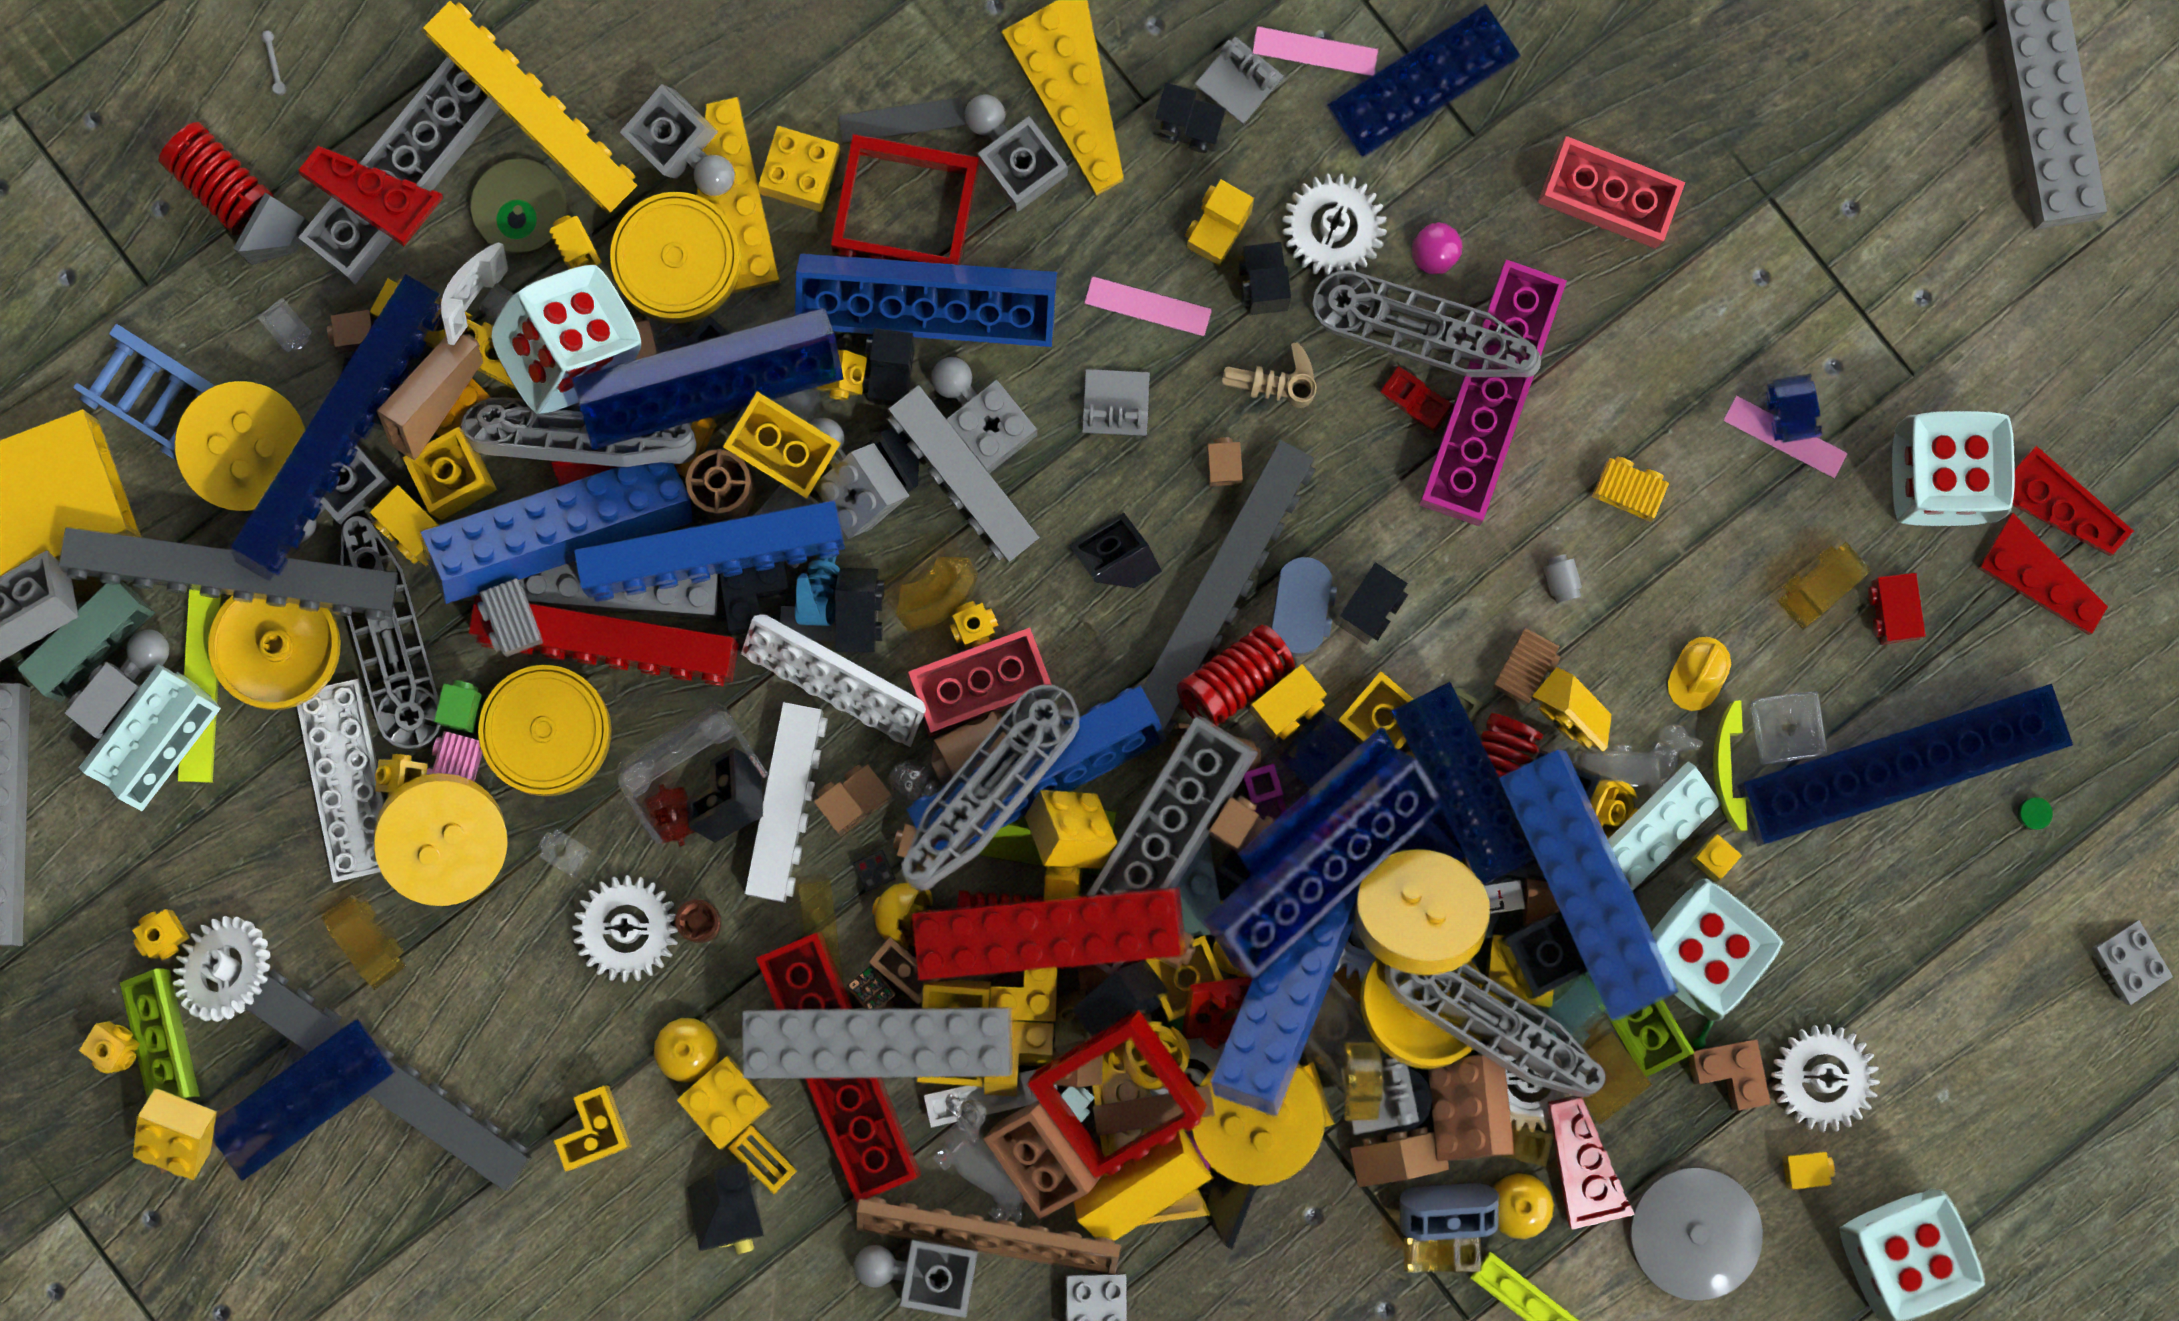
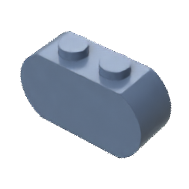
[1271,557,1337,657]
[1400,1183,1499,1241]

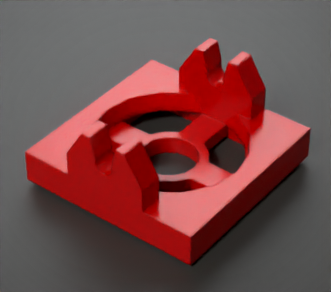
[1182,976,1253,1050]

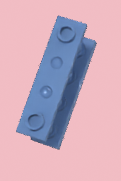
[73,324,215,461]

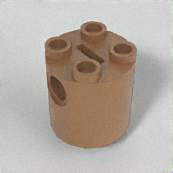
[686,449,756,522]
[931,710,1009,786]

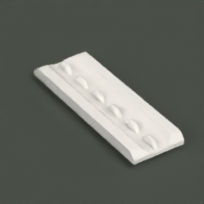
[741,614,926,747]
[297,679,385,883]

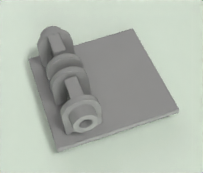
[1195,37,1284,125]
[1083,369,1150,436]
[2092,920,2173,1005]
[1341,1058,1419,1135]
[1065,1274,1127,1321]

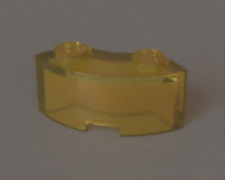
[1777,542,1872,629]
[896,557,978,630]
[321,893,406,990]

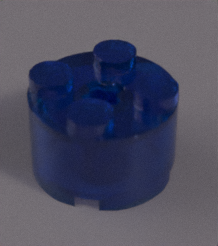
[1765,373,1822,443]

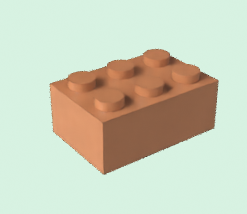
[1428,1055,1514,1161]
[983,1100,1102,1219]

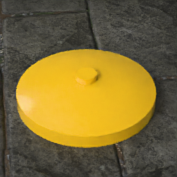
[208,595,341,710]
[1360,958,1488,1069]

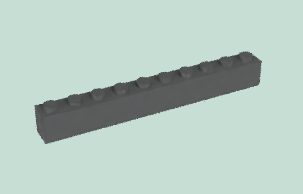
[1142,439,1316,738]
[59,527,398,621]
[244,969,532,1191]

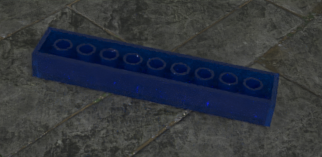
[231,274,442,582]
[1737,684,2073,847]

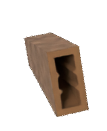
[377,334,483,461]

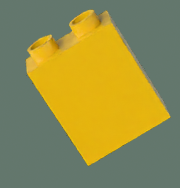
[0,409,142,576]

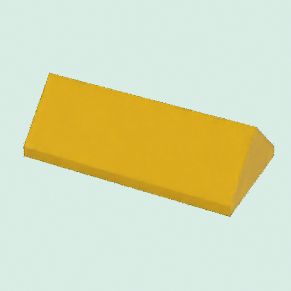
[1074,1129,1213,1241]

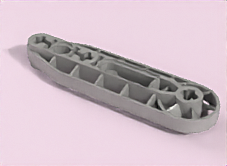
[1313,270,1541,378]
[461,397,697,467]
[340,516,442,751]
[902,685,1080,890]
[1384,964,1605,1097]

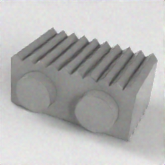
[478,579,544,657]

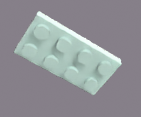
[1608,761,1721,891]

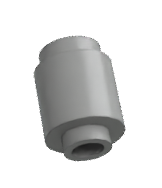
[1543,554,1582,603]

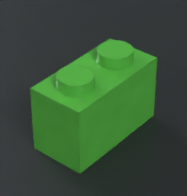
[434,680,485,735]

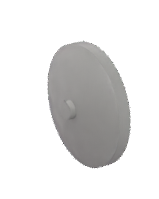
[1630,1168,1763,1301]

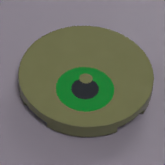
[471,158,568,255]

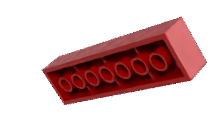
[469,595,739,687]
[912,887,1186,980]
[756,932,921,1203]

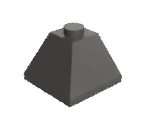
[233,193,310,265]

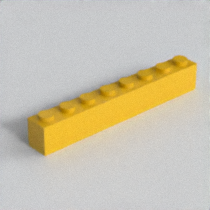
[421,1,637,214]

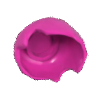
[1412,222,1462,274]

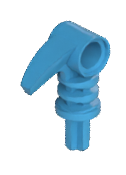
[795,554,840,626]

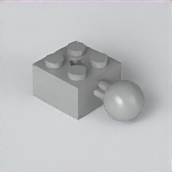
[620,84,735,196]
[965,95,1068,212]
[931,357,1037,474]
[810,418,910,539]
[274,431,393,543]
[65,629,169,739]
[854,1239,978,1318]

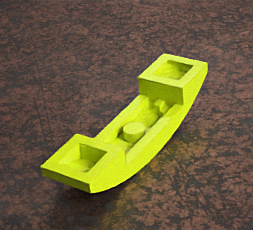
[1713,700,1747,833]

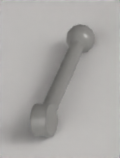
[261,31,286,95]

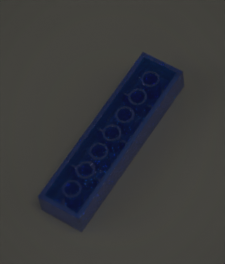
[572,308,844,450]
[1203,748,1444,979]

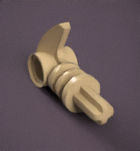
[1222,342,1317,408]

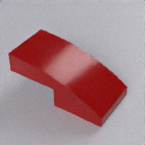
[1380,366,1453,433]

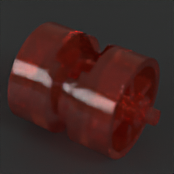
[644,784,695,847]

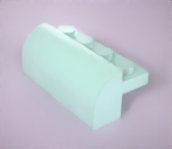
[79,664,221,811]

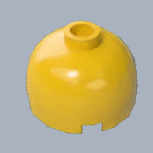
[1590,779,1639,839]
[872,883,933,950]
[654,1018,720,1083]
[1123,1021,1190,1090]
[1493,1173,1554,1239]

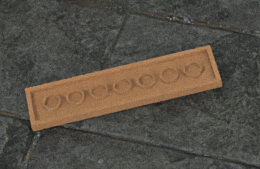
[857,1197,1121,1275]

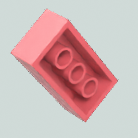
[1537,136,1685,249]
[907,628,1052,737]

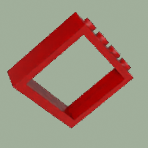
[831,134,980,265]
[1027,1010,1208,1179]

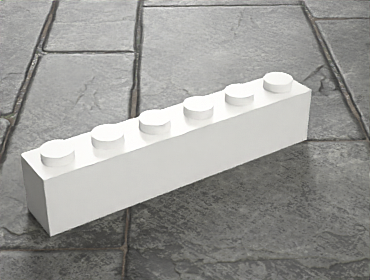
[745,702,828,903]

